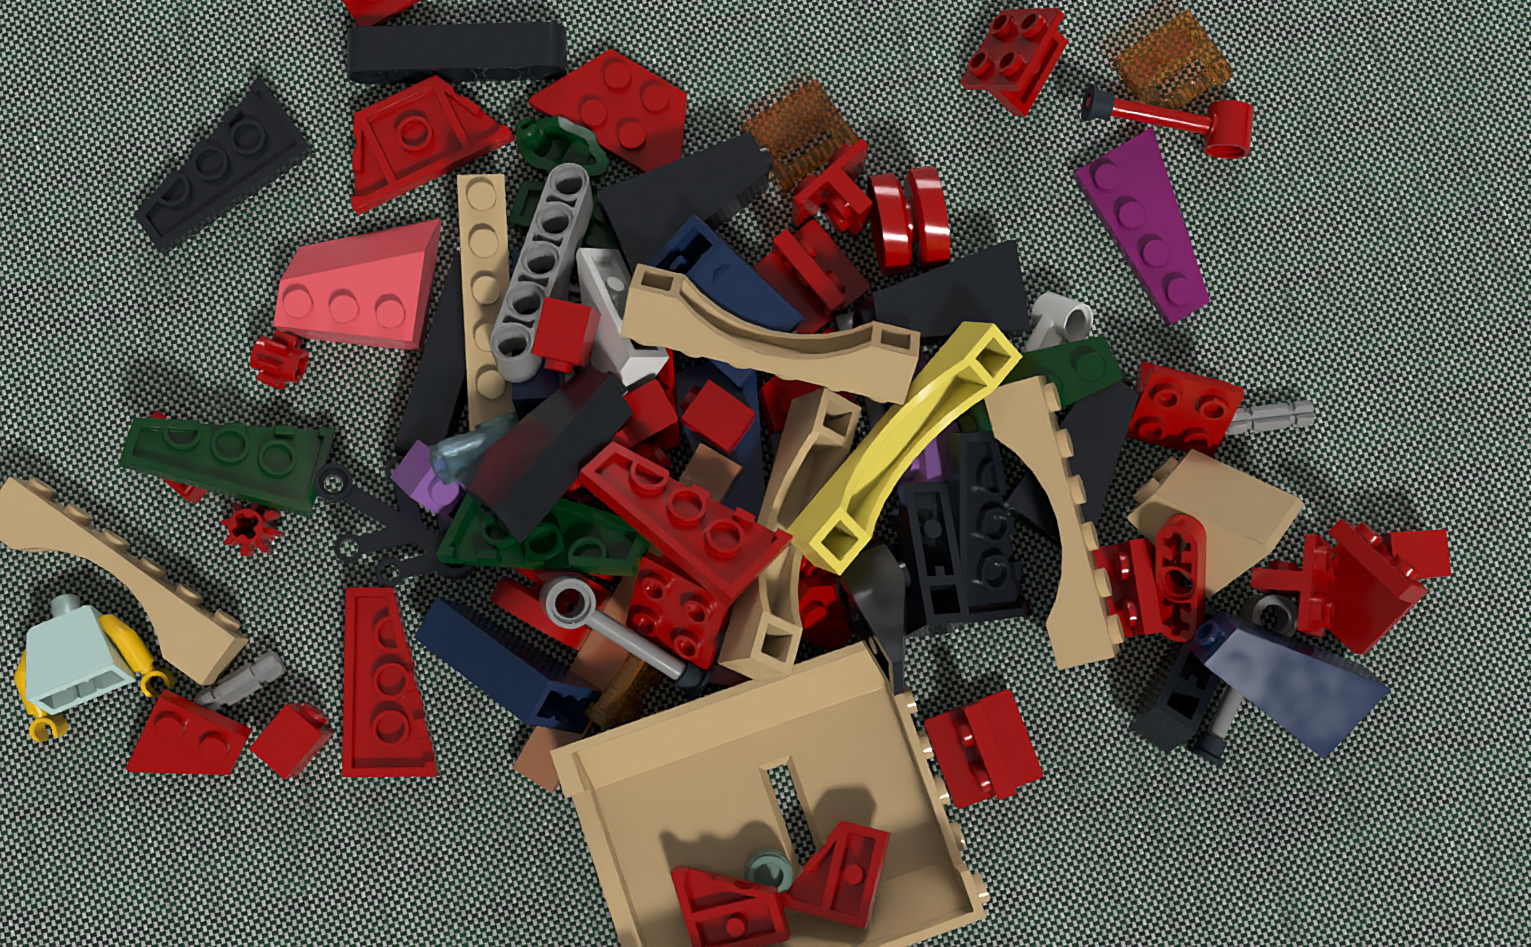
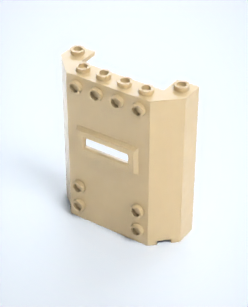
[550,641,990,947]

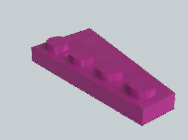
[1072,127,1210,328]

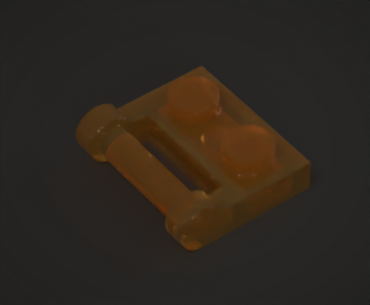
[1112,9,1233,127]
[741,79,859,194]
[583,632,672,729]

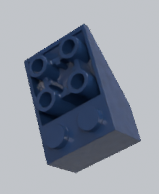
[630,213,805,388]

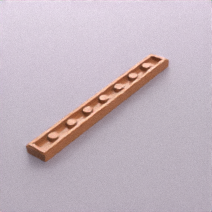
[512,443,743,793]

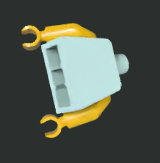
[14,594,175,742]

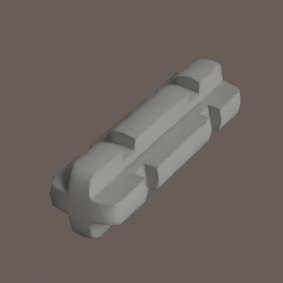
[1225,400,1315,435]
[195,651,285,713]

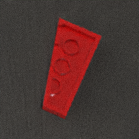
[577,442,793,607]
[342,587,440,777]

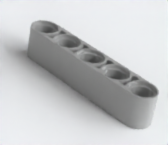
[489,163,594,383]

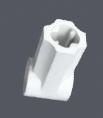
[1022,292,1093,353]

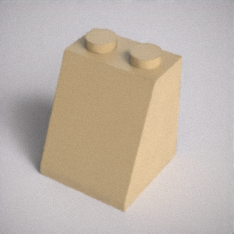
[1126,449,1305,599]

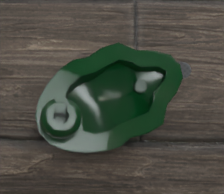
[515,117,609,181]

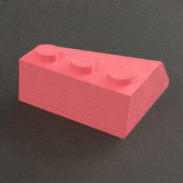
[273,218,442,352]

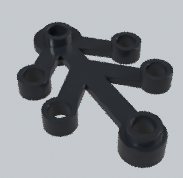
[314,455,477,587]

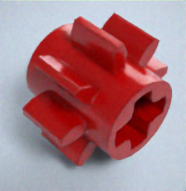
[250,329,309,390]
[221,502,284,557]

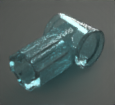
[429,411,519,485]

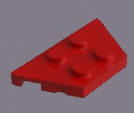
[528,49,688,174]
[351,75,515,215]

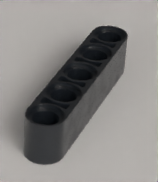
[347,22,567,85]
[395,244,468,459]

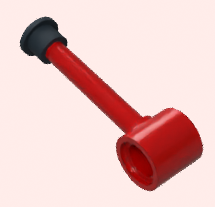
[1081,84,1254,159]

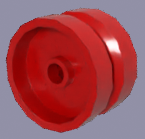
[867,165,950,277]
[489,568,613,651]

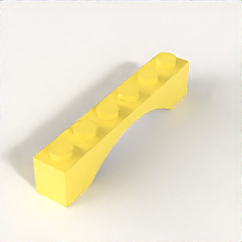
[785,321,1023,575]

